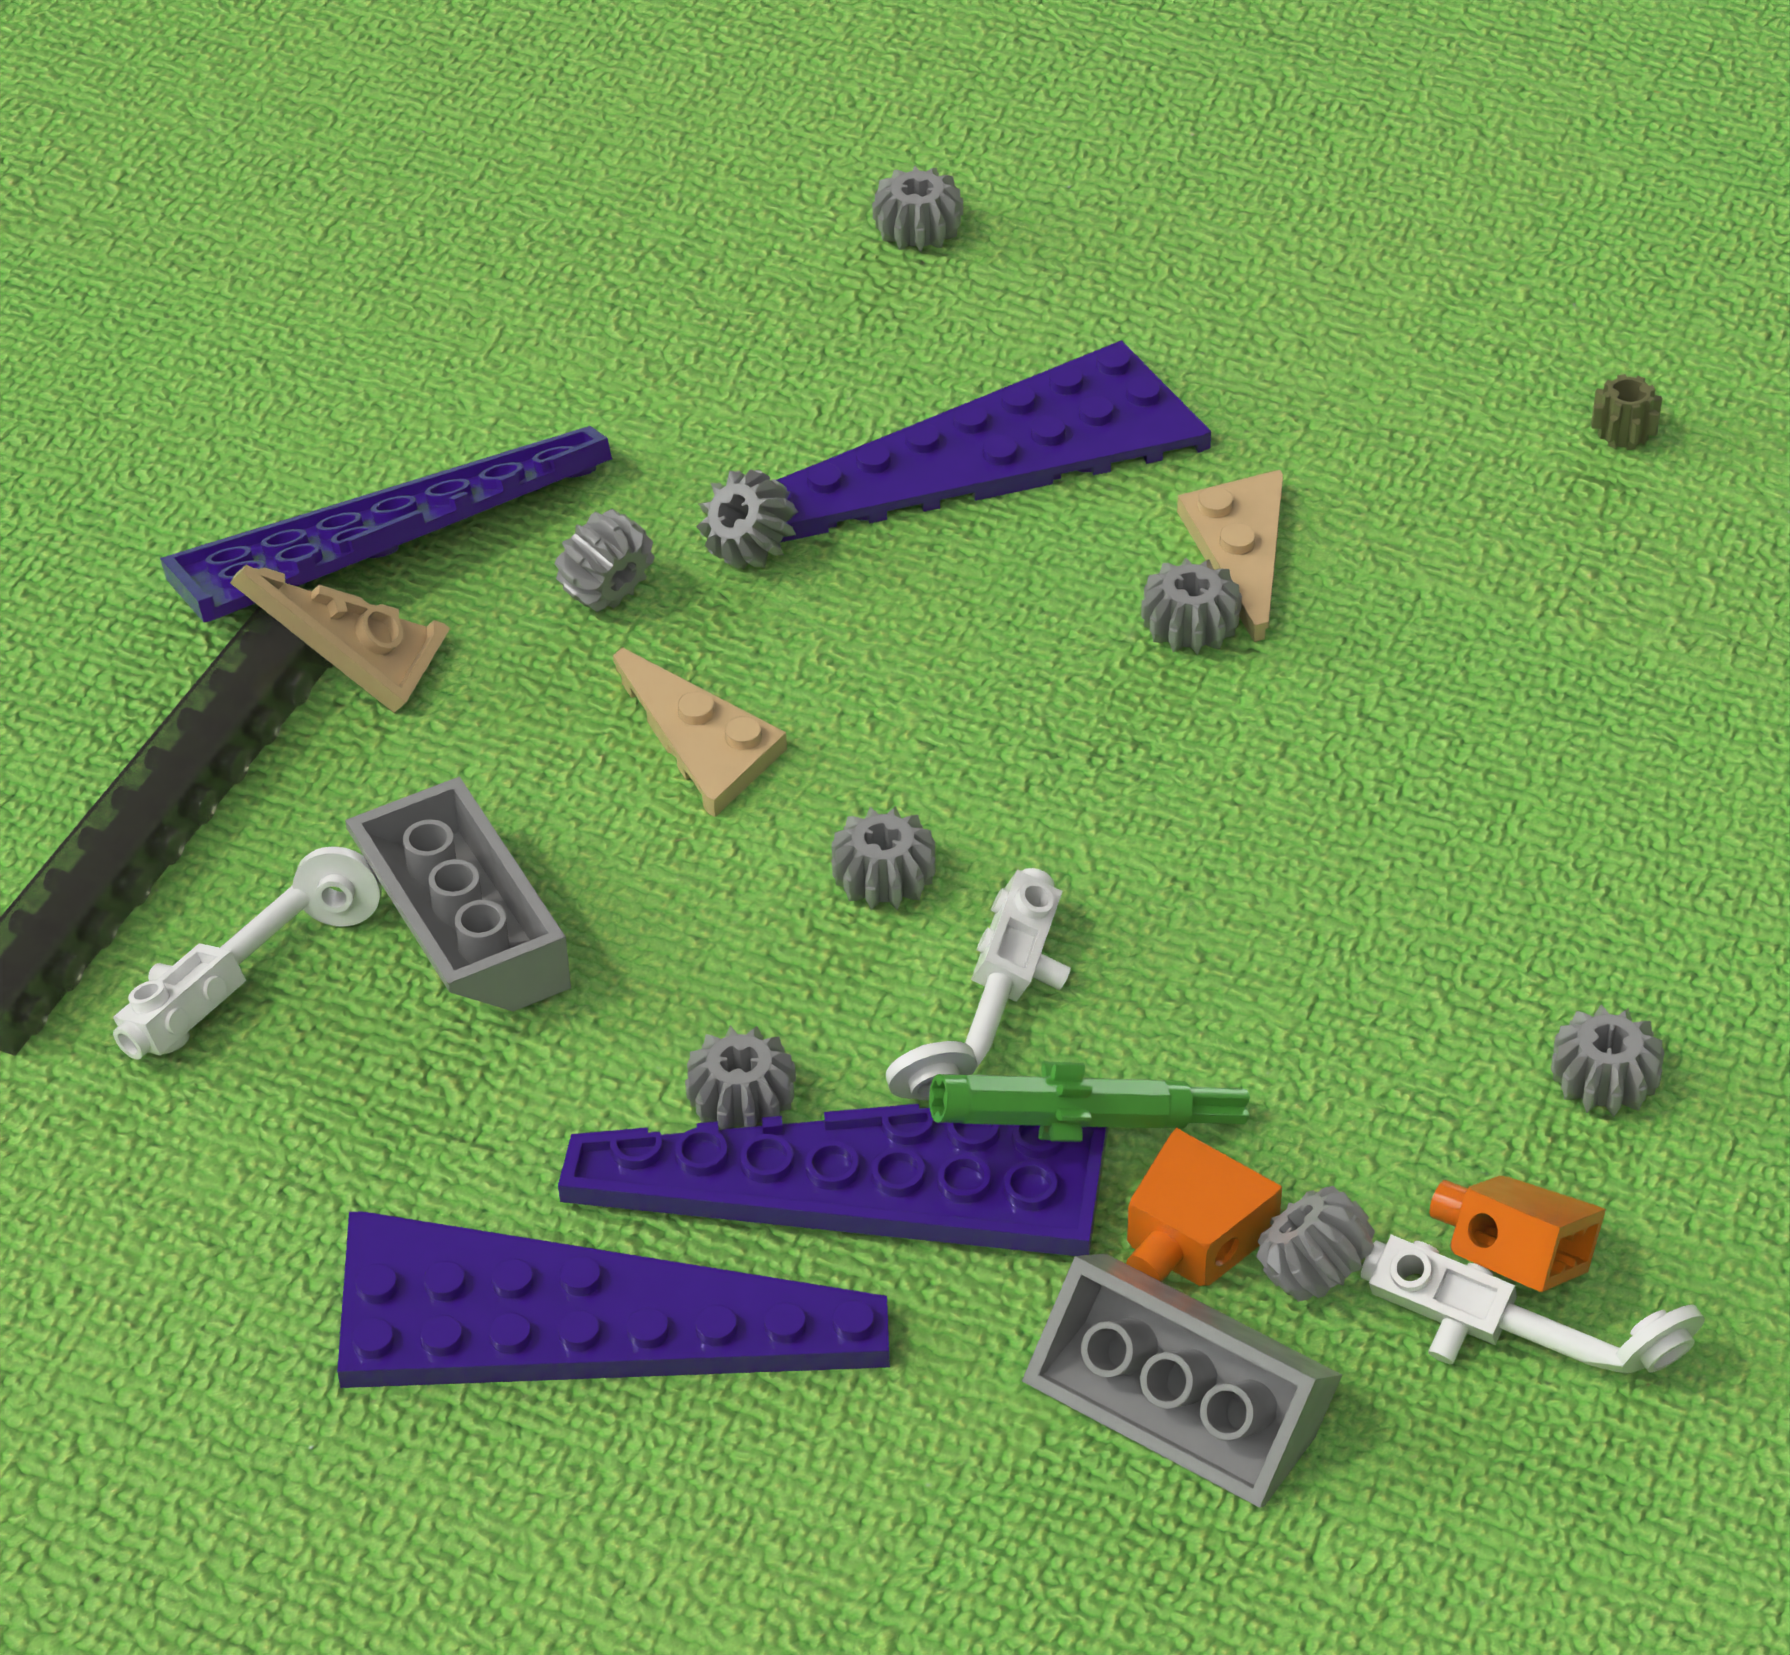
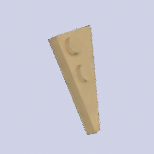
[1177,469,1283,642]
[230,564,450,713]
[613,647,787,817]

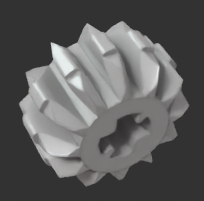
[872,166,963,252]
[696,469,798,569]
[554,509,655,612]
[1141,557,1242,655]
[831,806,936,911]
[1551,1004,1664,1117]
[685,1025,796,1129]
[1256,1186,1375,1302]

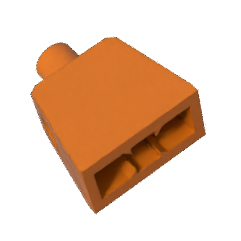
[1126,1128,1282,1286]
[1429,1176,1606,1292]

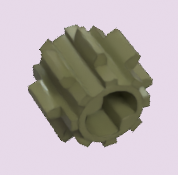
[1591,374,1662,450]

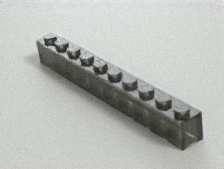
[0,606,334,1056]

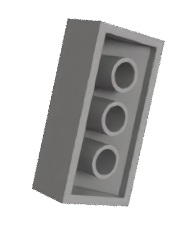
[345,776,571,1011]
[1022,1253,1342,1508]

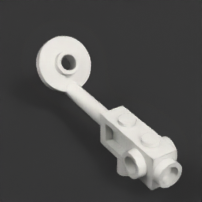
[113,847,382,1060]
[886,868,1071,1100]
[1361,1234,1705,1373]

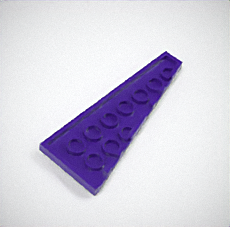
[777,340,1211,543]
[160,426,612,623]
[558,1104,1108,1256]
[337,1211,890,1388]

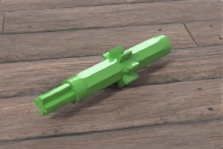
[929,1061,1250,1142]

